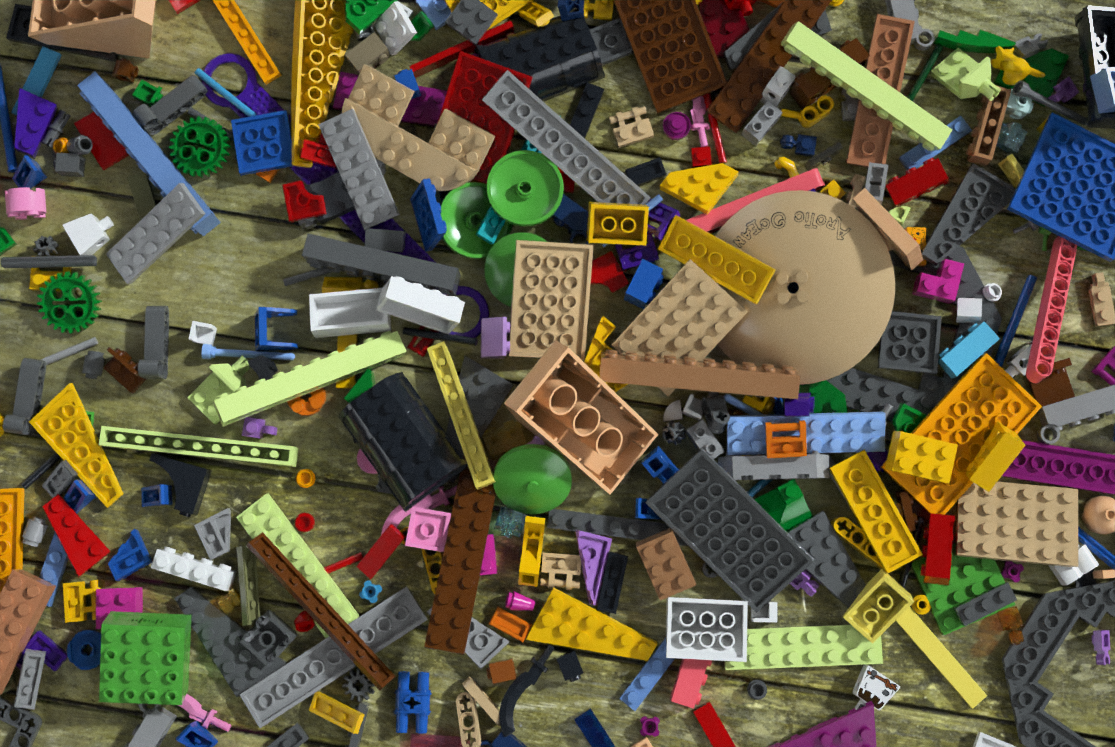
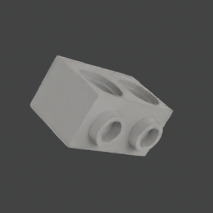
[741,101,783,147]
[865,162,888,205]
[685,419,725,459]

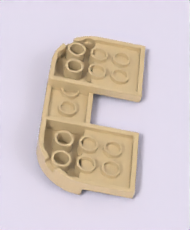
[342,64,496,191]

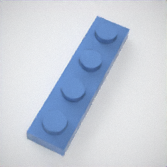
[899,116,972,170]
[39,533,68,607]
[619,637,675,711]

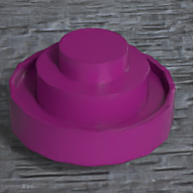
[663,112,691,140]

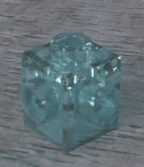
[996,122,1028,153]
[494,506,527,538]

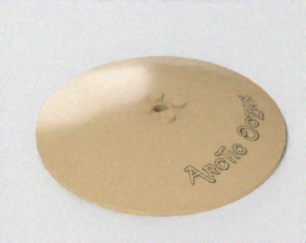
[716,190,895,385]

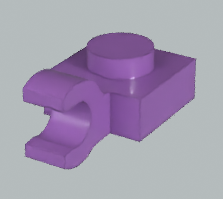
[1048,77,1079,103]
[242,417,278,439]
[789,570,819,597]

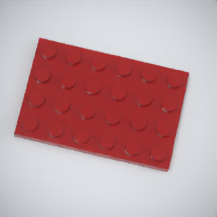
[436,51,533,184]

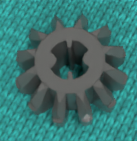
[342,668,375,702]

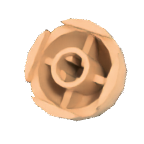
[1082,496,1115,535]

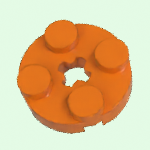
[287,387,326,416]

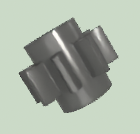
[33,236,59,256]
[662,420,686,445]

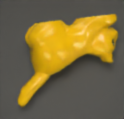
[990,46,1045,86]

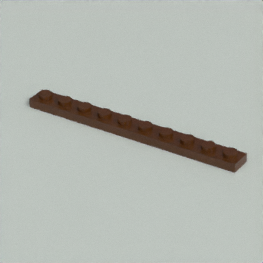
[247,532,395,691]

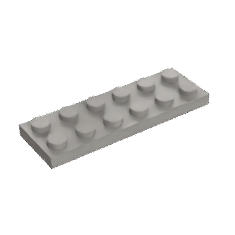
[318,109,400,230]
[106,183,205,284]

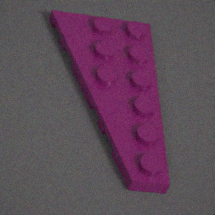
[768,701,877,747]

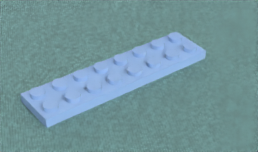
[727,412,886,455]

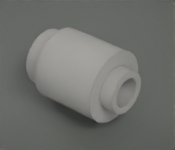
[22,517,48,547]

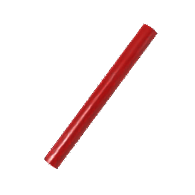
[703,93,727,164]
[324,552,364,574]

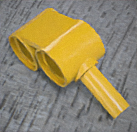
[781,95,834,128]

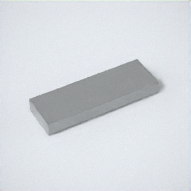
[14,649,46,710]

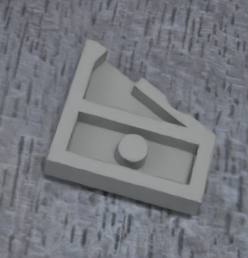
[194,508,231,560]

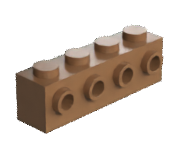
[966,86,1011,167]

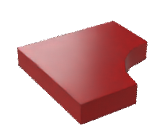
[282,180,327,223]
[590,251,629,293]

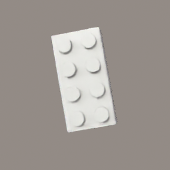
[376,276,465,334]
[309,288,391,338]

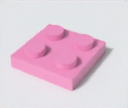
[405,507,452,552]

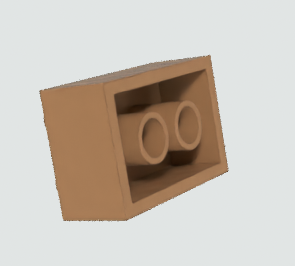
[636,528,696,601]

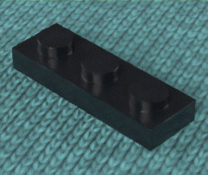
[570,82,604,138]
[597,552,628,614]

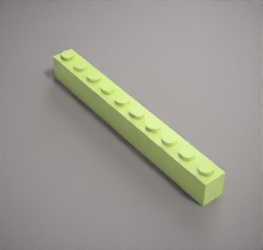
[781,21,952,151]
[214,331,407,426]
[99,426,299,467]

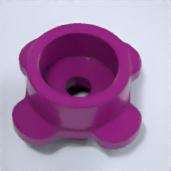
[1001,561,1024,582]
[640,716,660,737]

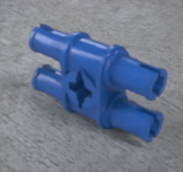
[393,671,432,734]

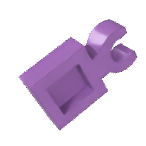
[1092,630,1110,665]

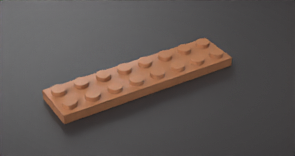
[846,14,915,168]

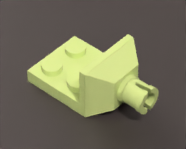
[931,48,1001,101]
[187,355,251,425]

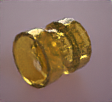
[217,588,241,615]

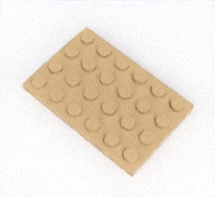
[508,240,593,360]
[612,259,748,397]
[955,482,1078,568]

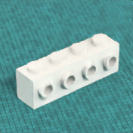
[151,546,237,591]

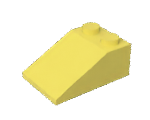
[843,569,914,644]

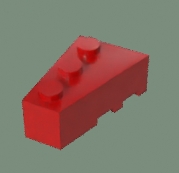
[920,513,955,585]

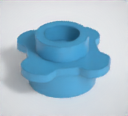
[359,580,382,603]

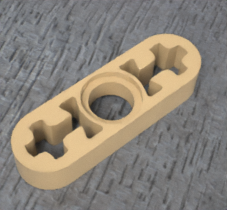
[462,676,500,726]
[456,692,481,747]

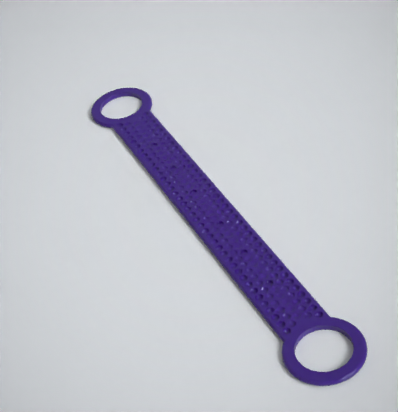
[201,53,489,338]

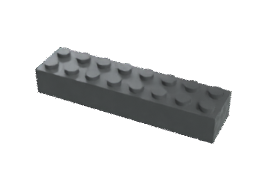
[302,233,461,297]

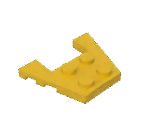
[584,316,628,393]

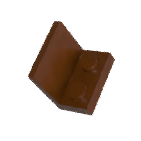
[103,347,146,394]
[1028,358,1075,407]
[895,490,930,531]

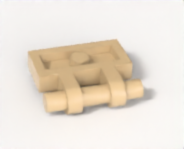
[609,106,654,148]
[541,553,581,590]

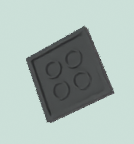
[878,311,942,374]

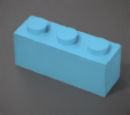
[938,322,1000,379]

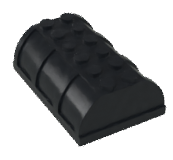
[1075,6,1115,129]
[474,8,605,101]
[339,372,468,512]

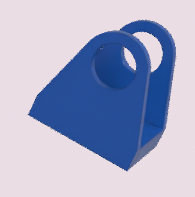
[255,307,298,351]

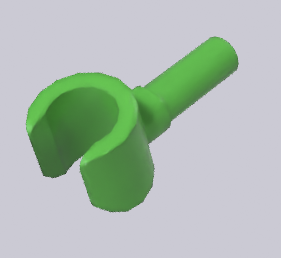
[1038,227,1051,251]

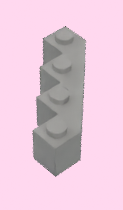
[718,451,830,481]

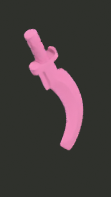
[690,96,710,147]
[381,485,457,535]
[145,694,231,732]

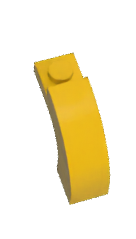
[518,516,545,587]

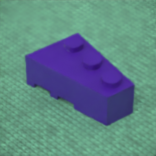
[14,88,58,159]

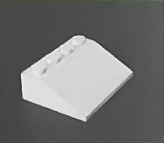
[666,597,748,662]

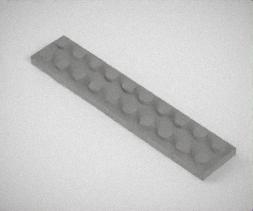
[482,70,651,205]
[240,586,428,728]

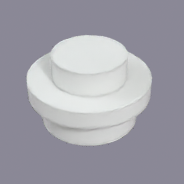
[983,283,1002,302]

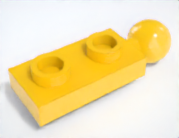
[322,277,379,293]

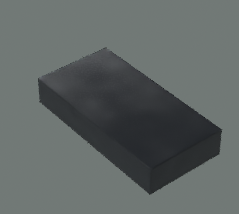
[625,157,667,186]

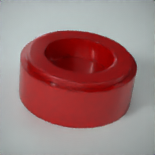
[295,513,315,532]

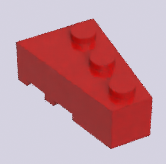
[885,158,950,207]

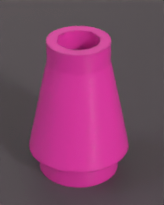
[505,591,535,611]

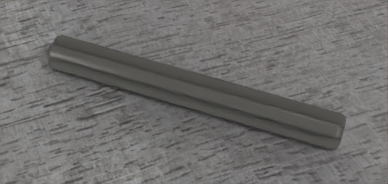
[1,255,97,268]

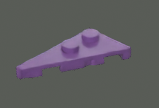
[575,530,612,606]

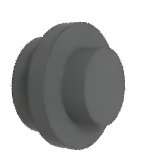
[747,680,767,700]

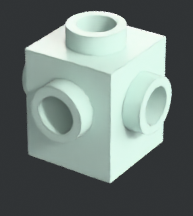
[1005,89,1034,119]

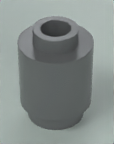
[67,135,93,155]
[82,351,105,380]

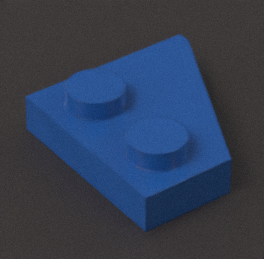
[108,529,153,582]

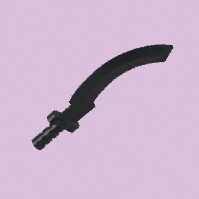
[499,644,555,737]

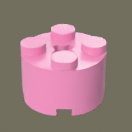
[5,188,47,220]

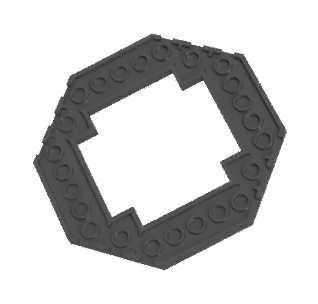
[827,228,1002,423]
[1001,580,1115,747]

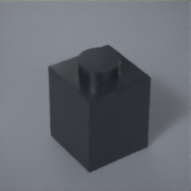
[556,650,584,682]

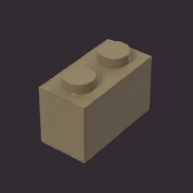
[345,32,390,74]

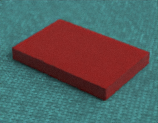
[74,111,129,171]

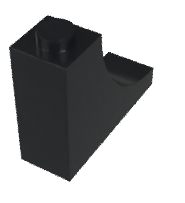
[149,453,212,517]

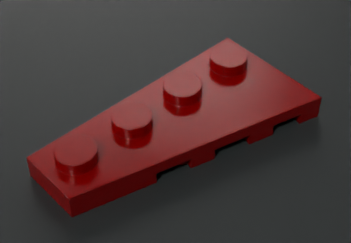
[42,494,110,578]

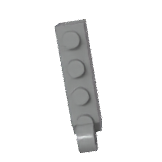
[885,0,934,51]
[1037,385,1115,444]
[124,704,177,747]

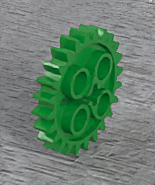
[169,116,231,178]
[37,271,102,333]

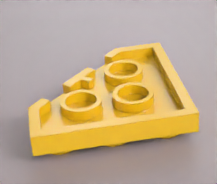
[660,163,738,215]

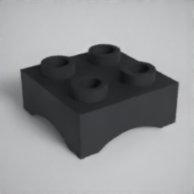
[305,172,355,224]
[248,355,278,381]

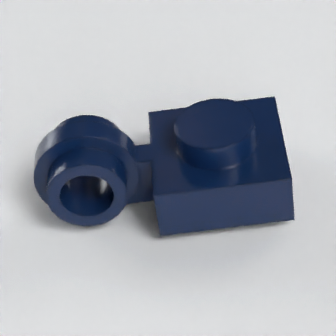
[780,134,817,157]

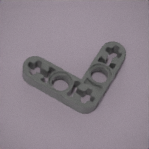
[0,698,42,747]

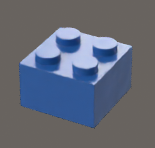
[624,259,664,309]

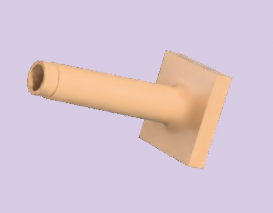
[795,188,923,293]

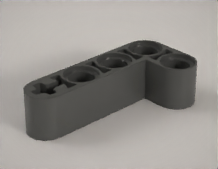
[133,75,208,135]
[138,306,169,379]
[3,358,46,435]

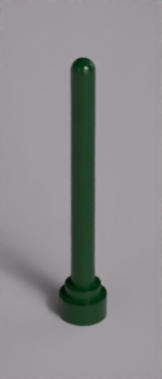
[907,44,943,102]

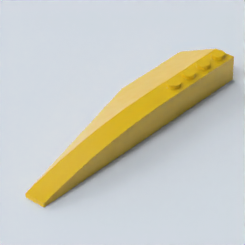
[291,0,354,168]

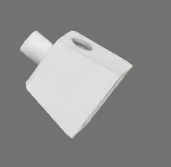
[63,214,114,255]

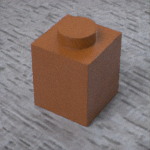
[486,658,517,684]

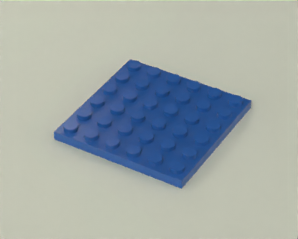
[1007,112,1115,262]

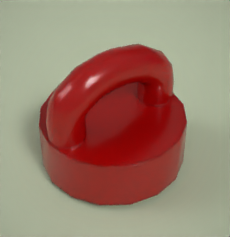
[294,610,315,632]

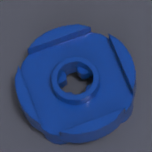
[67,630,101,670]

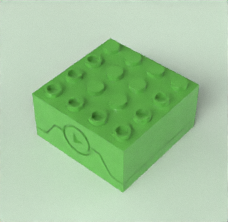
[99,611,192,705]

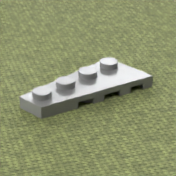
[427,608,510,669]

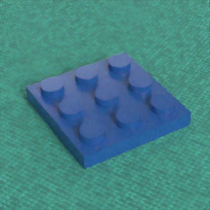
[231,110,292,176]
[410,178,447,252]

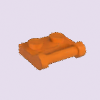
[765,420,807,458]

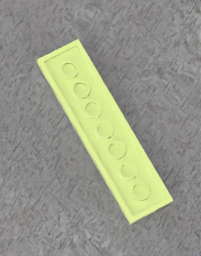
[236,493,360,638]
[724,624,883,670]

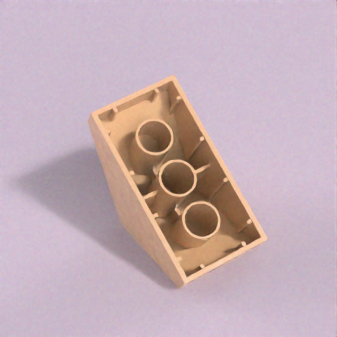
[28,0,157,58]
[504,340,659,495]

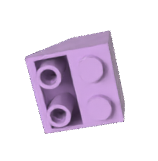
[481,317,510,359]

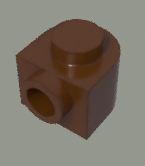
[112,58,138,83]

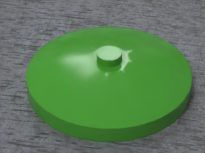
[487,150,564,227]
[440,182,513,259]
[484,232,547,307]
[493,444,572,514]

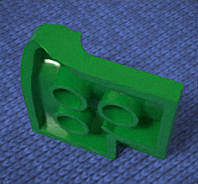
[754,479,812,532]

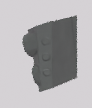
[240,610,297,667]

